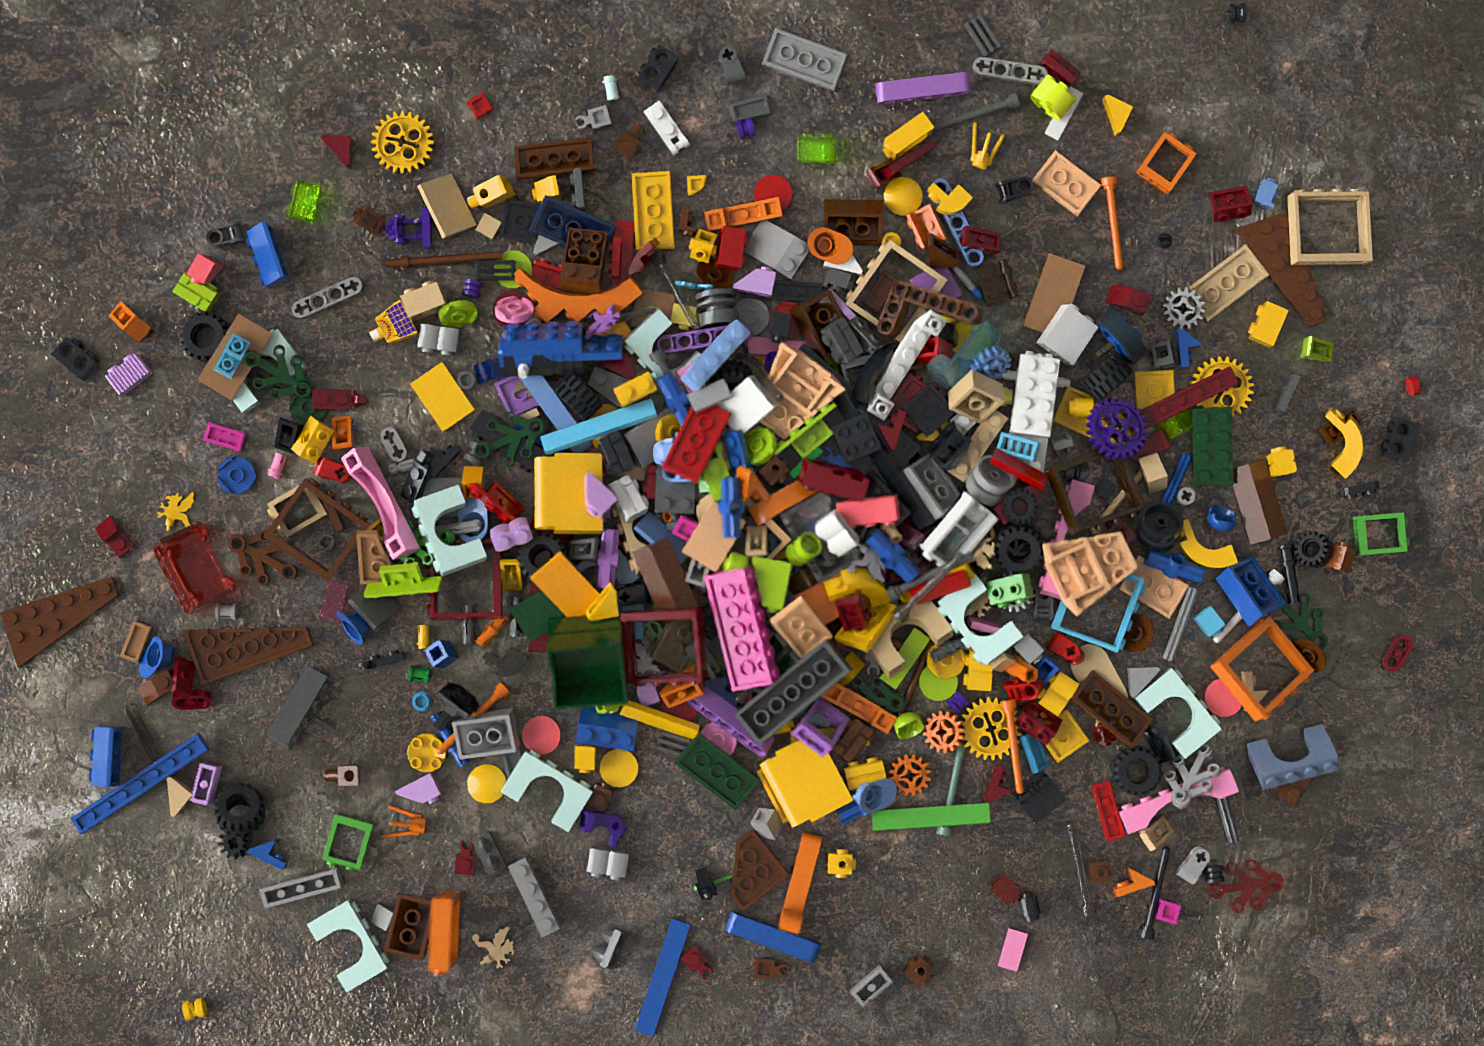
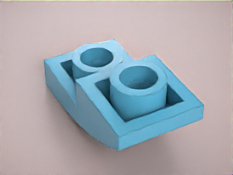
[214,333,251,379]

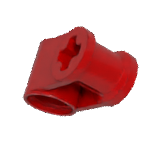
[313,456,352,483]
[1046,631,1085,665]
[1003,678,1043,703]

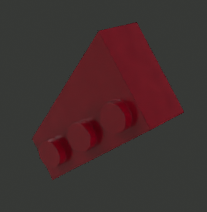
[797,457,869,503]

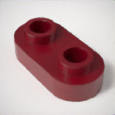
[1382,635,1413,671]
[172,690,212,710]

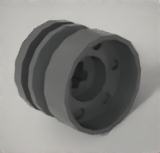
[695,288,740,329]

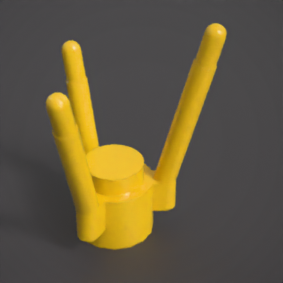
[970,122,1005,170]

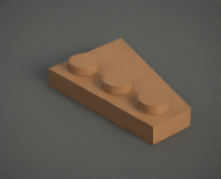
[356,530,393,584]

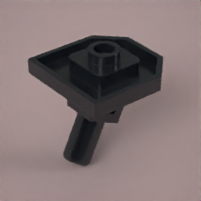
[433,682,479,731]

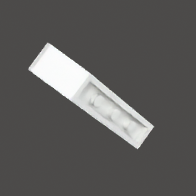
[867,310,947,420]

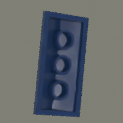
[530,195,616,248]

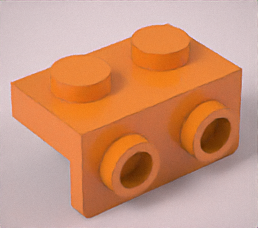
[906,204,948,250]

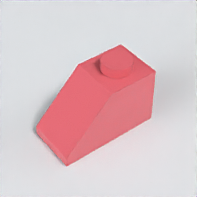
[187,254,224,286]

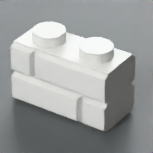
[608,475,649,523]

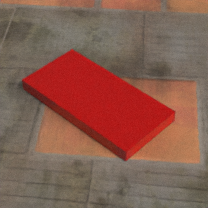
[662,406,732,484]

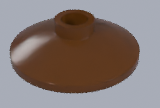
[696,259,733,289]
[1118,614,1154,653]
[1293,639,1327,673]

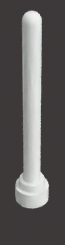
[1213,569,1285,643]

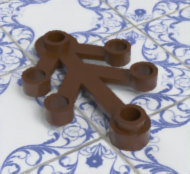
[229,530,297,586]

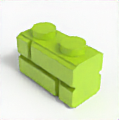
[173,273,221,313]

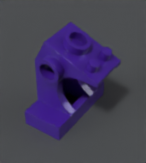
[386,208,433,249]
[579,809,627,848]

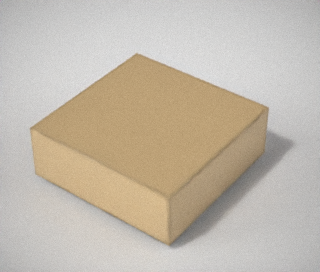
[475,213,502,240]
[990,652,1016,672]

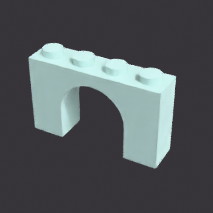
[623,308,701,392]
[232,329,308,414]
[412,485,487,576]
[937,574,1023,666]
[1134,668,1221,759]
[501,750,593,832]
[307,899,390,993]

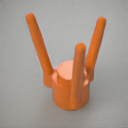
[380,805,426,839]

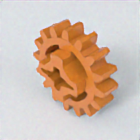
[923,710,966,753]
[888,754,931,796]

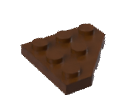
[731,829,789,911]

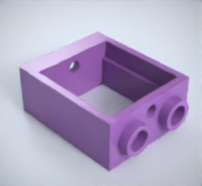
[792,697,850,758]

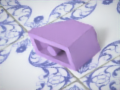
[733,267,776,298]
[584,472,618,519]
[395,773,442,804]

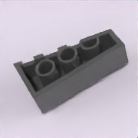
[267,666,329,751]

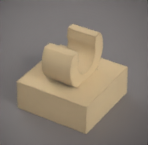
[519,407,540,428]

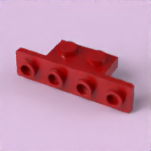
[608,220,634,286]
[467,481,524,524]

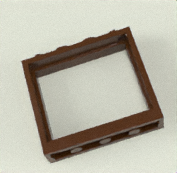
[263,478,370,582]

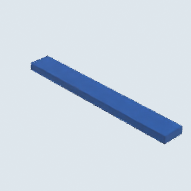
[70,733,210,835]

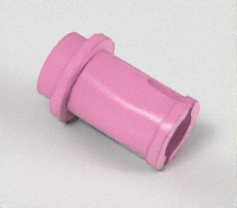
[268,453,287,479]

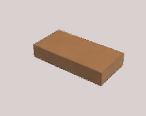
[119,620,153,664]

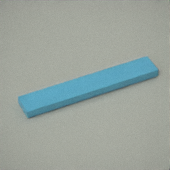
[540,398,658,455]

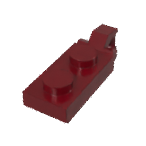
[312,389,367,410]

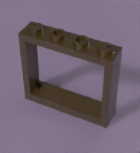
[1045,450,1146,537]

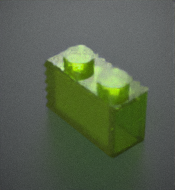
[796,134,836,164]
[286,180,322,225]

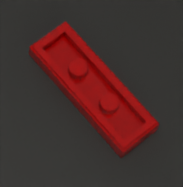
[990,448,1048,490]
[909,569,971,605]
[1090,780,1126,842]

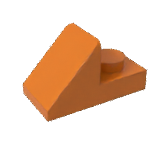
[332,415,355,450]
[736,466,770,502]
[1113,867,1155,897]

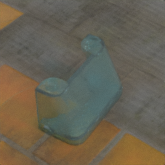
[927,304,1001,391]

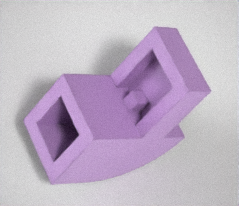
[637,670,672,706]

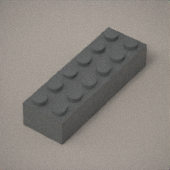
[734,639,853,745]

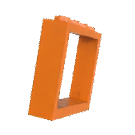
[1210,616,1314,721]
[429,890,461,975]

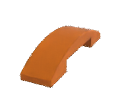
[704,197,783,231]
[748,480,821,526]
[820,683,897,734]

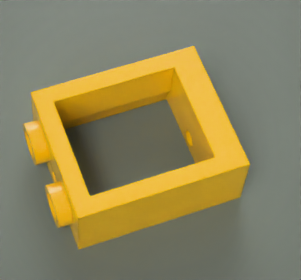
[882,112,934,161]

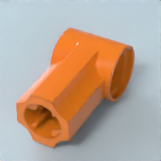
[1004,653,1038,684]

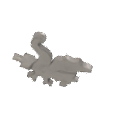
[848,542,887,582]

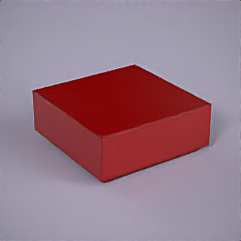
[467,92,494,119]

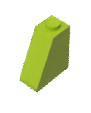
[752,556,793,614]

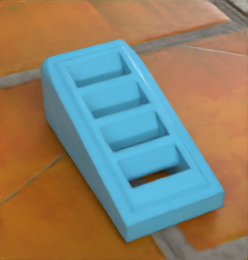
[997,432,1041,462]

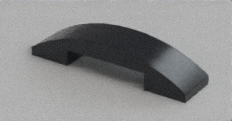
[852,343,900,404]

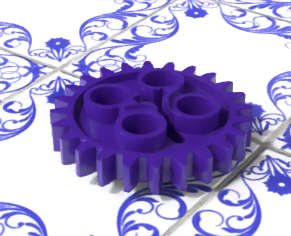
[1085,397,1149,460]

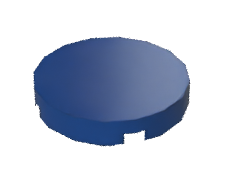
[217,456,257,495]

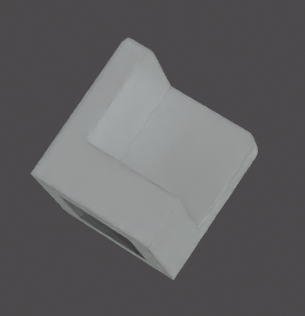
[750,808,783,840]

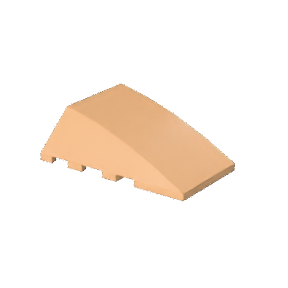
[760,342,846,439]
[1042,532,1138,616]

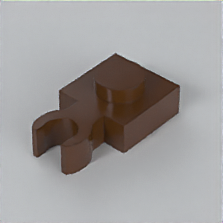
[754,958,788,980]

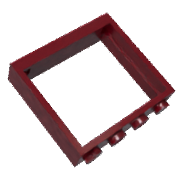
[427,539,503,621]
[620,607,708,687]

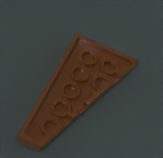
[1234,211,1328,327]
[0,577,119,668]
[183,627,313,685]

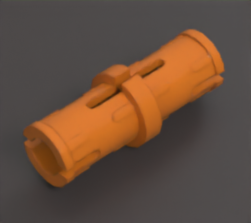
[475,614,510,649]

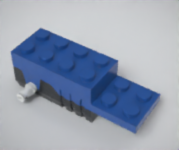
[498,321,623,379]

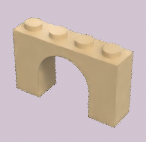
[869,600,953,679]

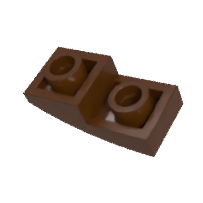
[1318,407,1364,446]

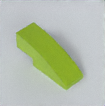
[880,627,931,689]

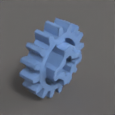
[970,346,1011,381]

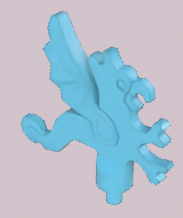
[675,281,713,291]

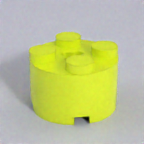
[1030,74,1077,120]

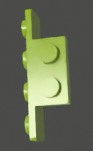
[774,403,837,458]
[703,441,745,507]
[364,563,442,598]

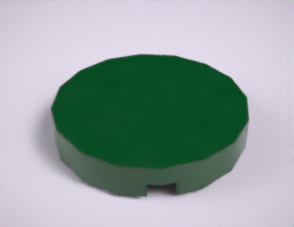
[289,388,328,426]

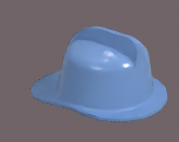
[458,497,489,543]
[853,779,897,814]

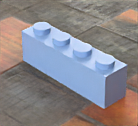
[680,319,750,392]

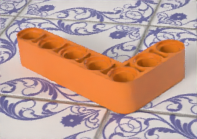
[779,832,822,934]

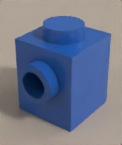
[424,640,459,668]

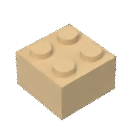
[400,280,447,322]
[948,369,1005,424]

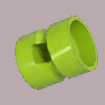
[785,532,822,566]

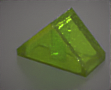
[1153,409,1192,441]

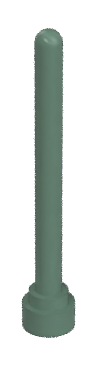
[936,743,965,837]

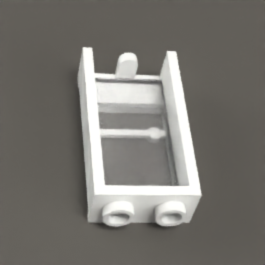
[919,492,998,567]

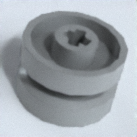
[966,455,1017,506]

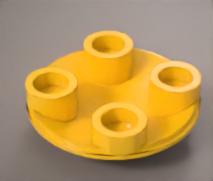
[884,177,923,216]
[407,733,446,772]
[467,764,506,803]

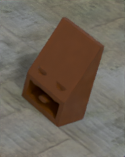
[560,228,608,294]

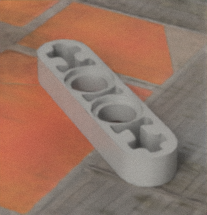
[972,57,1048,85]
[291,277,363,319]

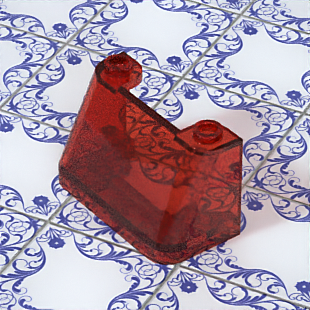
[152,521,236,616]

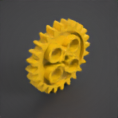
[371,111,435,175]
[1190,356,1254,418]
[960,697,1022,761]

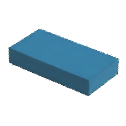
[1019,733,1049,774]

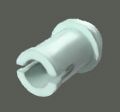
[603,75,620,101]

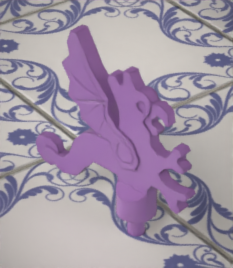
[585,304,621,340]

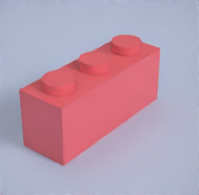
[836,494,900,529]

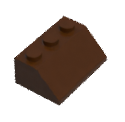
[823,199,883,245]
[790,290,844,360]
[384,893,432,961]

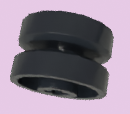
[1136,502,1184,553]

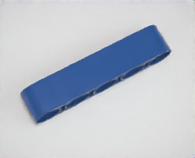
[725,911,822,963]

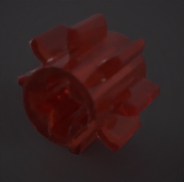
[1092,723,1116,747]

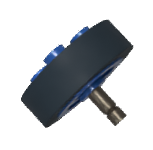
[1095,309,1147,365]

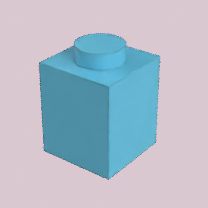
[1193,606,1225,637]

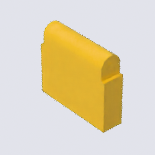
[534,453,603,534]
[759,739,853,827]

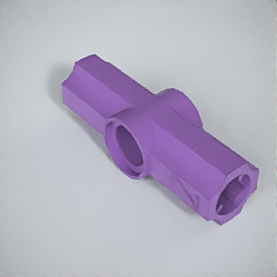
[597,528,620,588]

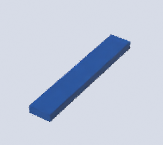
[634,918,691,1037]

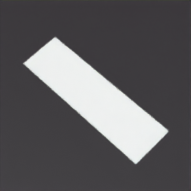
[1045,87,1083,140]

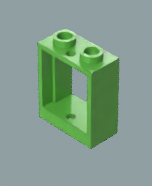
[1353,512,1410,556]
[322,813,375,872]

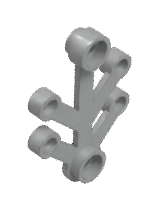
[1164,744,1221,808]

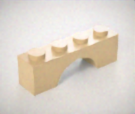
[946,410,1008,483]
[610,503,647,576]

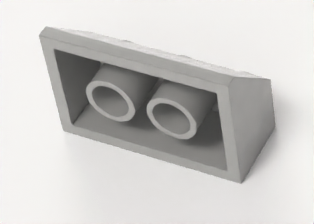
[903,453,960,520]

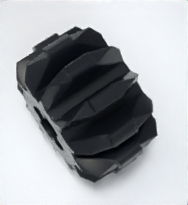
[218,833,252,860]

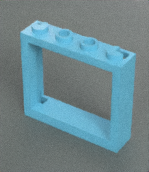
[1050,574,1146,653]

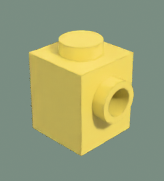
[671,303,700,331]

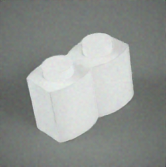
[815,509,860,557]

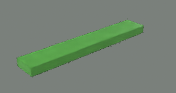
[872,803,991,831]

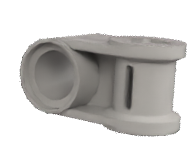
[1176,846,1210,885]

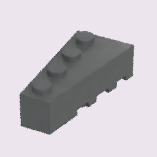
[588,366,666,412]

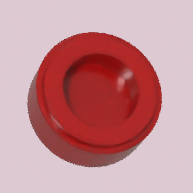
[1405,376,1421,396]

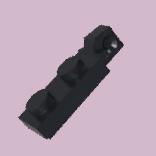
[400,451,434,504]

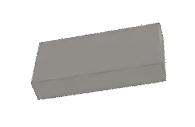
[688,379,732,414]

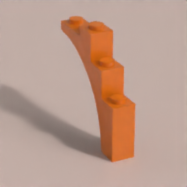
[514,267,643,323]

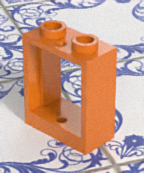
[1136,132,1197,195]

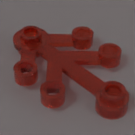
[1208,859,1284,913]

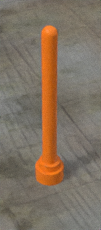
[1101,176,1123,270]
[437,682,511,755]
[1000,699,1024,794]

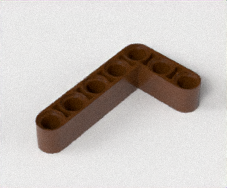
[877,281,984,339]

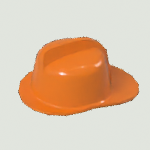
[807,227,853,265]

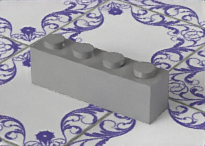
[508,856,561,937]
[260,867,344,908]

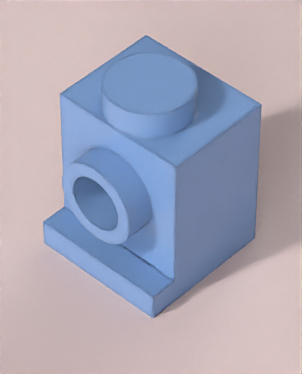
[1252,178,1279,211]

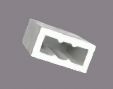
[1036,304,1098,365]
[716,375,778,435]

